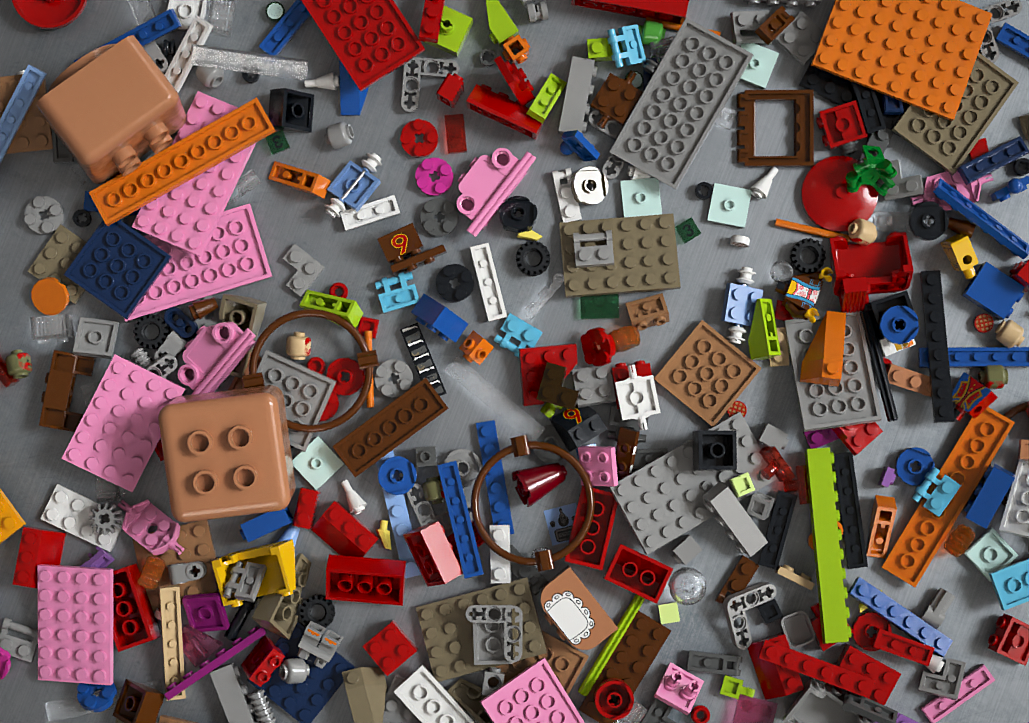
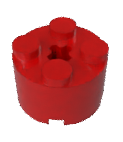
[594,678,634,720]

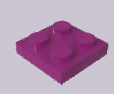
[182,592,230,633]

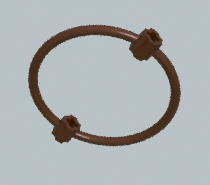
[242,309,379,432]
[471,435,595,572]

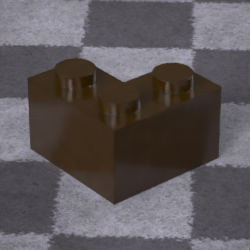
[536,362,580,410]

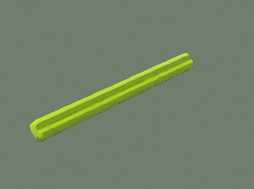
[578,594,645,697]

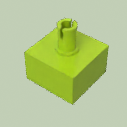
[423,5,473,57]

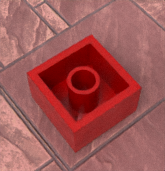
[362,620,418,676]

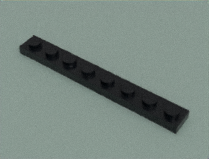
[920,270,955,423]

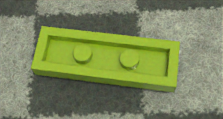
[526,73,567,124]

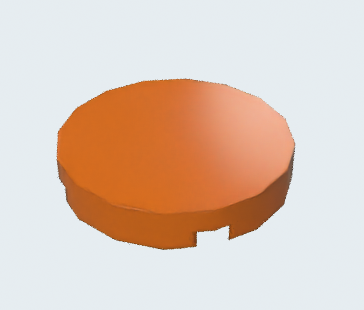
[31,277,69,316]

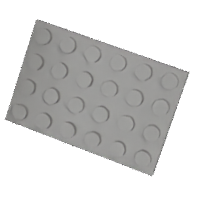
[784,311,882,432]

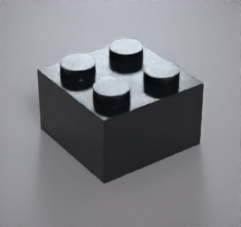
[866,290,919,340]
[693,430,737,471]

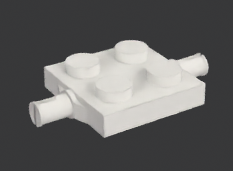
[615,365,661,431]

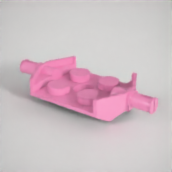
[910,170,993,211]
[118,499,184,555]

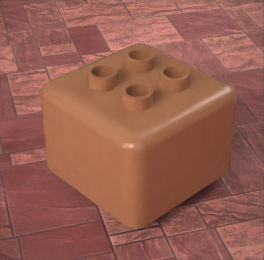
[36,35,186,184]
[158,385,296,523]

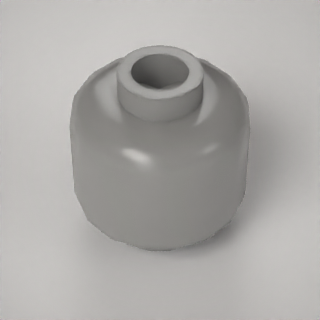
[196,59,224,88]
[324,122,354,149]
[279,658,310,684]

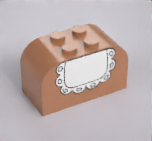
[540,565,618,650]

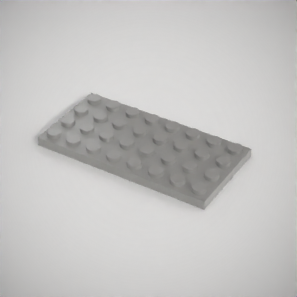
[610,18,754,190]
[608,412,777,555]

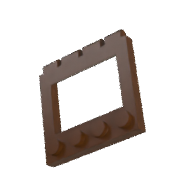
[737,90,814,167]

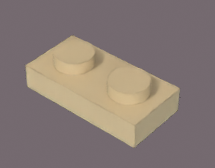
[769,327,789,367]
[775,564,815,591]

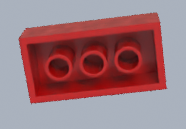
[564,485,618,570]
[326,554,406,606]
[113,563,161,652]

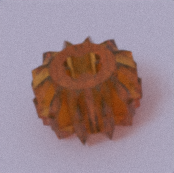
[608,325,641,353]
[944,524,976,557]
[138,556,165,590]

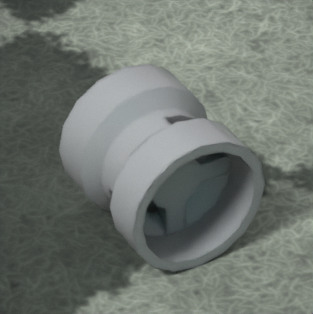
[527,1,549,23]

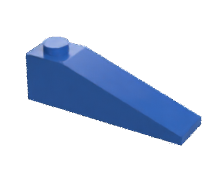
[339,59,369,116]

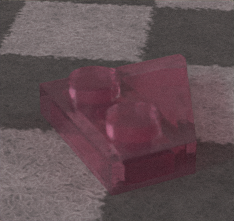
[182,624,223,667]
[732,694,778,723]

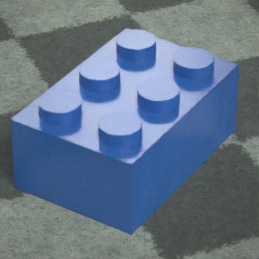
[964,464,1016,529]

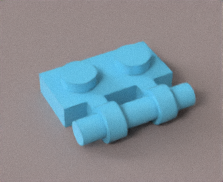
[607,24,646,68]
[375,272,420,313]
[494,313,543,358]
[912,467,962,517]

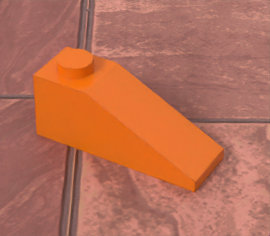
[268,161,331,199]
[866,495,897,558]

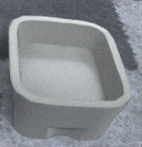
[781,611,815,648]

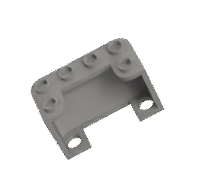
[783,677,875,723]

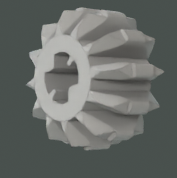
[89,502,123,535]

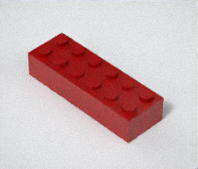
[571,0,689,24]

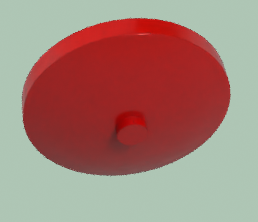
[12,0,87,29]
[801,156,878,232]

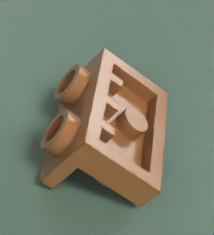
[626,293,669,331]

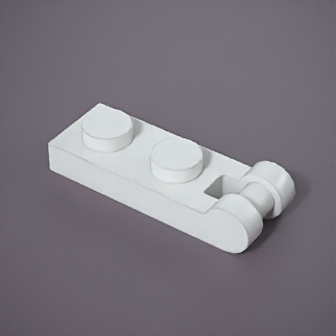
[552,168,582,223]

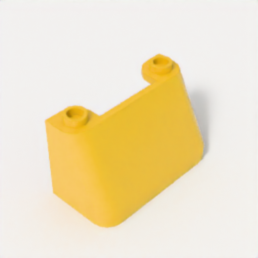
[211,539,296,608]

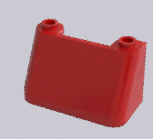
[829,231,914,296]

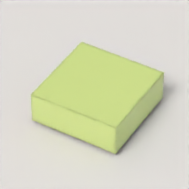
[729,472,755,498]
[658,602,680,624]

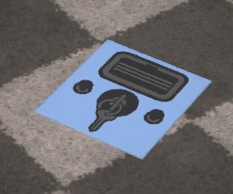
[544,503,577,546]

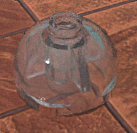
[668,567,707,606]

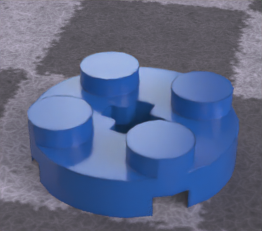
[879,306,919,345]
[895,447,935,486]
[378,456,417,495]
[77,682,117,712]

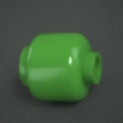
[638,20,666,47]

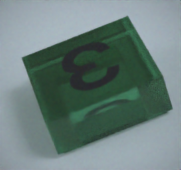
[265,130,290,155]
[675,217,701,244]

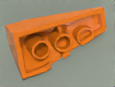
[800,311,846,387]

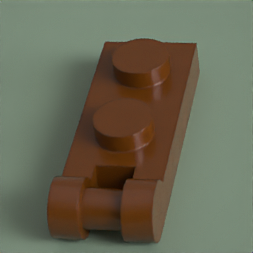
[755,5,795,45]
[715,555,760,608]

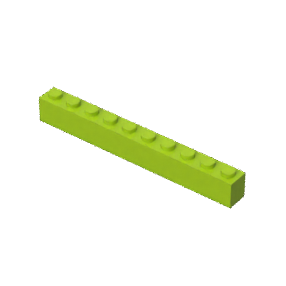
[804,447,852,644]

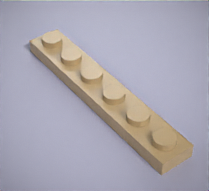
[159,585,186,701]

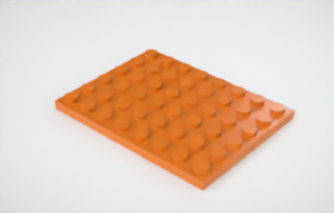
[811,0,992,121]

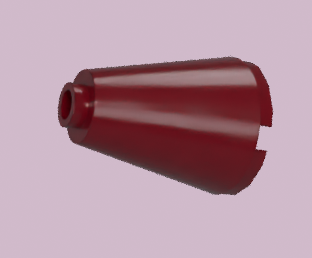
[512,463,567,507]

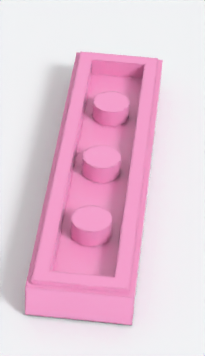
[920,664,995,723]

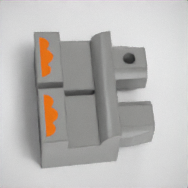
[298,621,344,668]

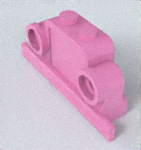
[456,148,536,237]
[178,321,256,395]

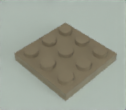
[28,224,87,304]

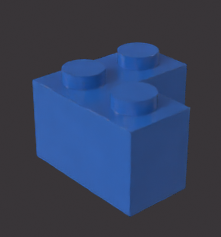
[411,294,468,343]

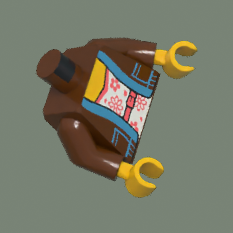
[775,267,833,323]

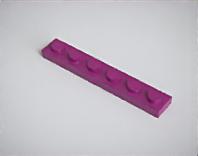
[164,626,267,701]

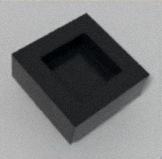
[757,598,783,625]

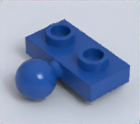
[560,130,600,161]
[990,176,1029,202]

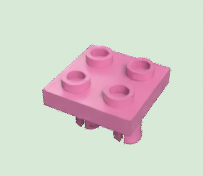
[578,446,618,487]
[653,662,704,715]

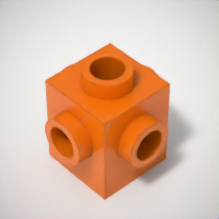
[502,34,530,64]
[459,330,494,365]

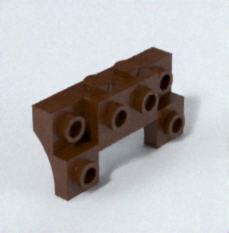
[39,350,96,432]

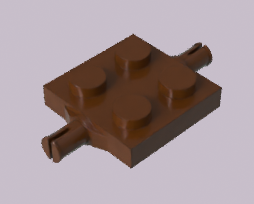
[590,70,643,129]

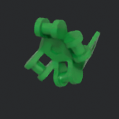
[846,145,897,196]

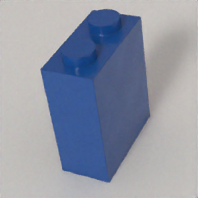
[962,262,1025,320]
[239,506,293,542]

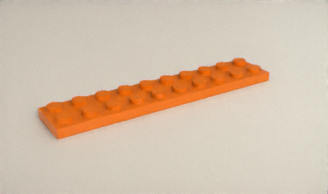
[89,97,276,226]
[881,407,1015,587]

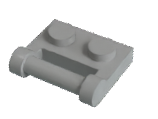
[730,10,773,46]
[573,230,614,268]
[0,618,38,663]

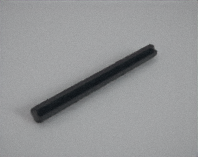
[860,310,898,422]

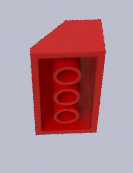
[466,84,544,140]

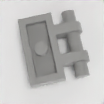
[223,561,267,602]

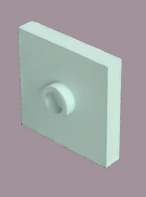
[740,43,779,89]
[620,178,662,217]
[707,183,752,228]
[292,436,345,490]
[963,527,1019,582]

